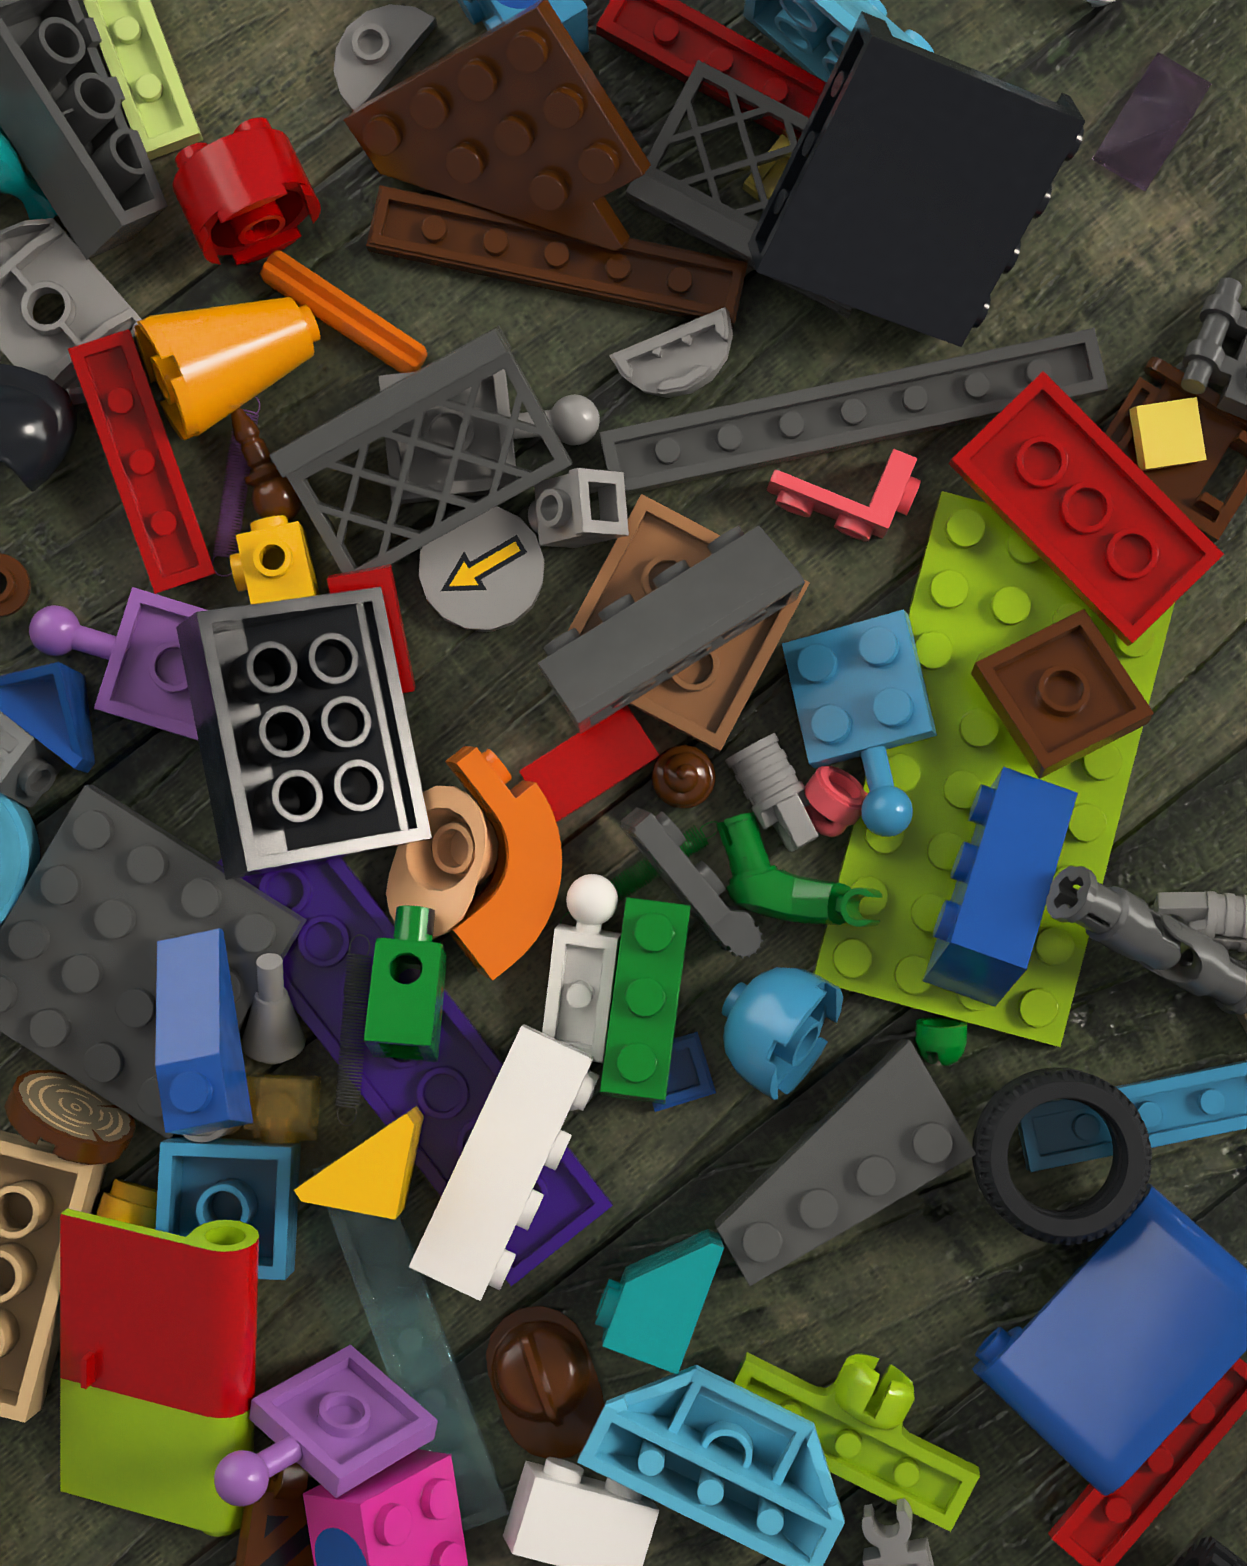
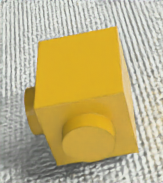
[230,515,320,604]

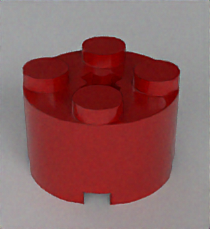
[173,117,321,265]

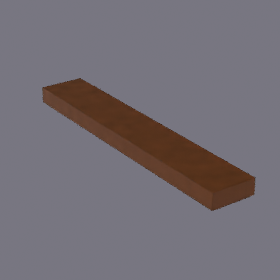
[366,185,748,328]

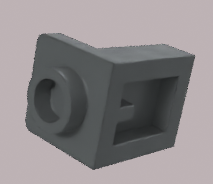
[0,711,66,808]

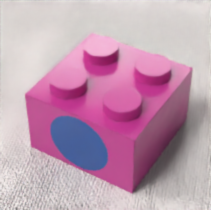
[303,1449,468,1566]

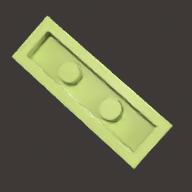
[83,0,203,160]

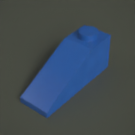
[155,928,253,1136]

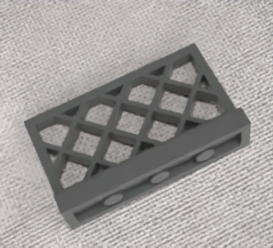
[626,60,855,319]
[270,325,572,573]

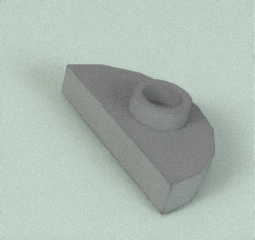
[333,4,437,112]
[609,307,733,398]

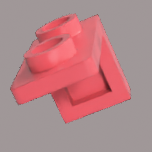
[767,449,921,541]

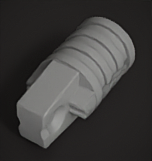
[725,733,818,852]
[1153,891,1247,952]

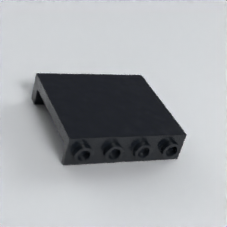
[748,11,1085,347]

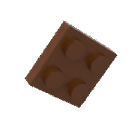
[971,609,1154,779]

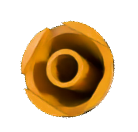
[135,297,320,440]

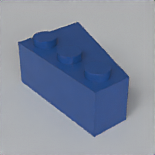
[922,767,1078,1007]

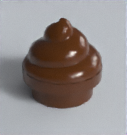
[652,745,716,809]

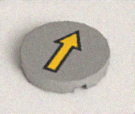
[419,506,545,632]

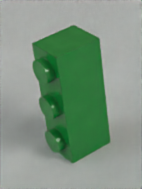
[600,897,691,1105]

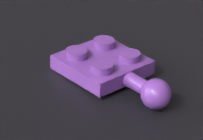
[29,587,206,741]
[214,1345,438,1507]

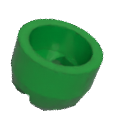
[915,1017,967,1066]

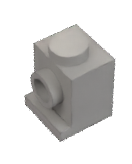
[528,468,629,548]

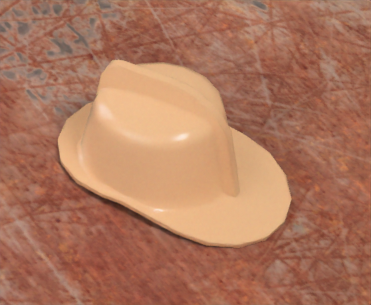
[386,785,498,938]

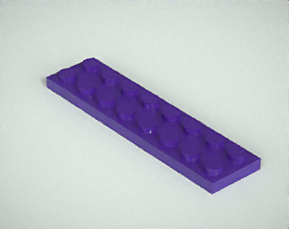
[217,858,613,1286]

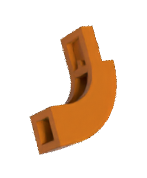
[445,746,562,981]

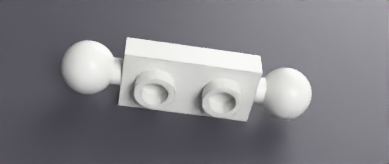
[542,874,621,1111]

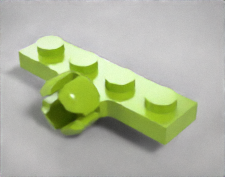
[731,1352,980,1532]

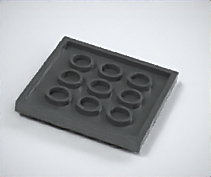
[0,785,307,1139]

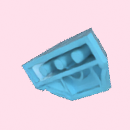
[577,1365,845,1566]

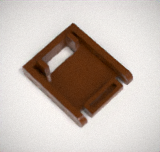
[1104,357,1247,543]

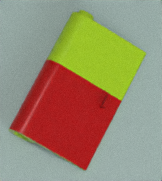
[60,1208,259,1537]

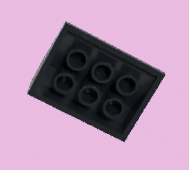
[176,587,432,880]

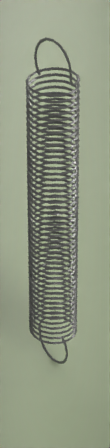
[335,934,371,1127]

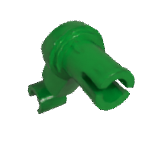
[716,812,883,927]

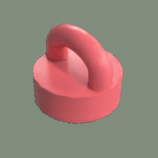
[804,766,868,838]

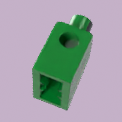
[364,905,447,1062]

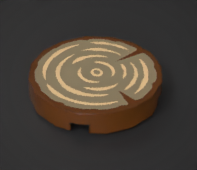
[4,1070,136,1165]

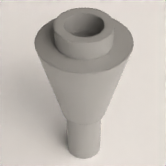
[241,953,306,1064]

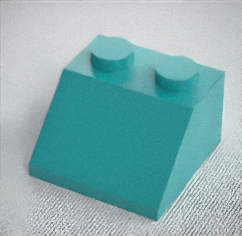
[595,1229,724,1375]

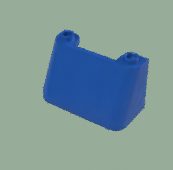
[972,1183,1247,1496]

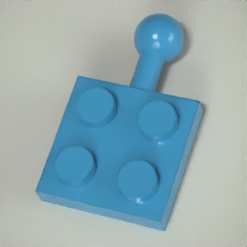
[782,609,937,837]

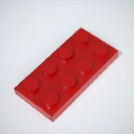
[948,371,1224,646]

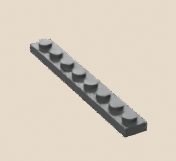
[599,328,1108,495]

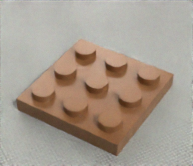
[568,494,810,753]

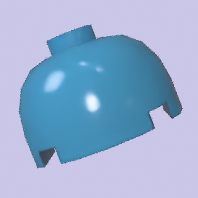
[722,967,843,1100]

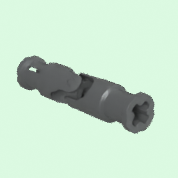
[1046,866,1247,1015]

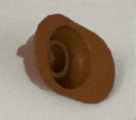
[486,1306,604,1459]

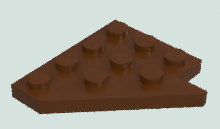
[344,0,651,251]

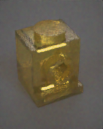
[244,1073,321,1143]

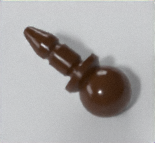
[231,407,302,521]

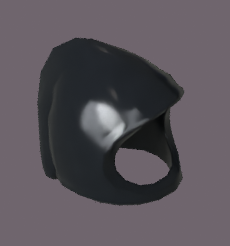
[0,363,77,492]

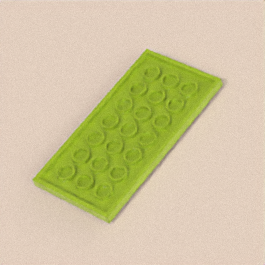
[813,491,1175,1047]

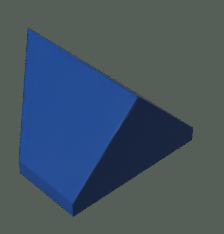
[0,662,95,773]

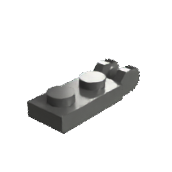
[620,807,763,959]

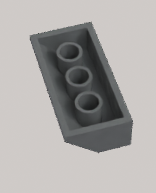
[538,526,805,734]

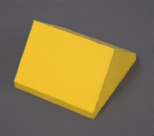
[294,1106,424,1220]

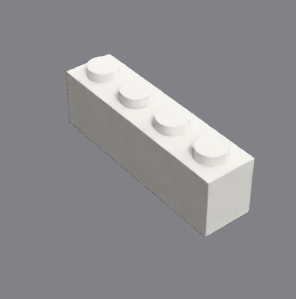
[409,1024,600,1301]

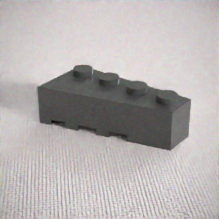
[0,0,168,260]
[714,1038,976,1286]

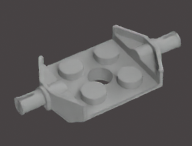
[0,218,142,405]

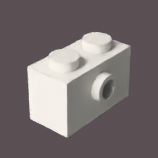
[503,1457,659,1566]

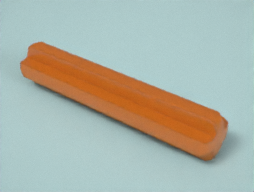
[260,250,428,373]

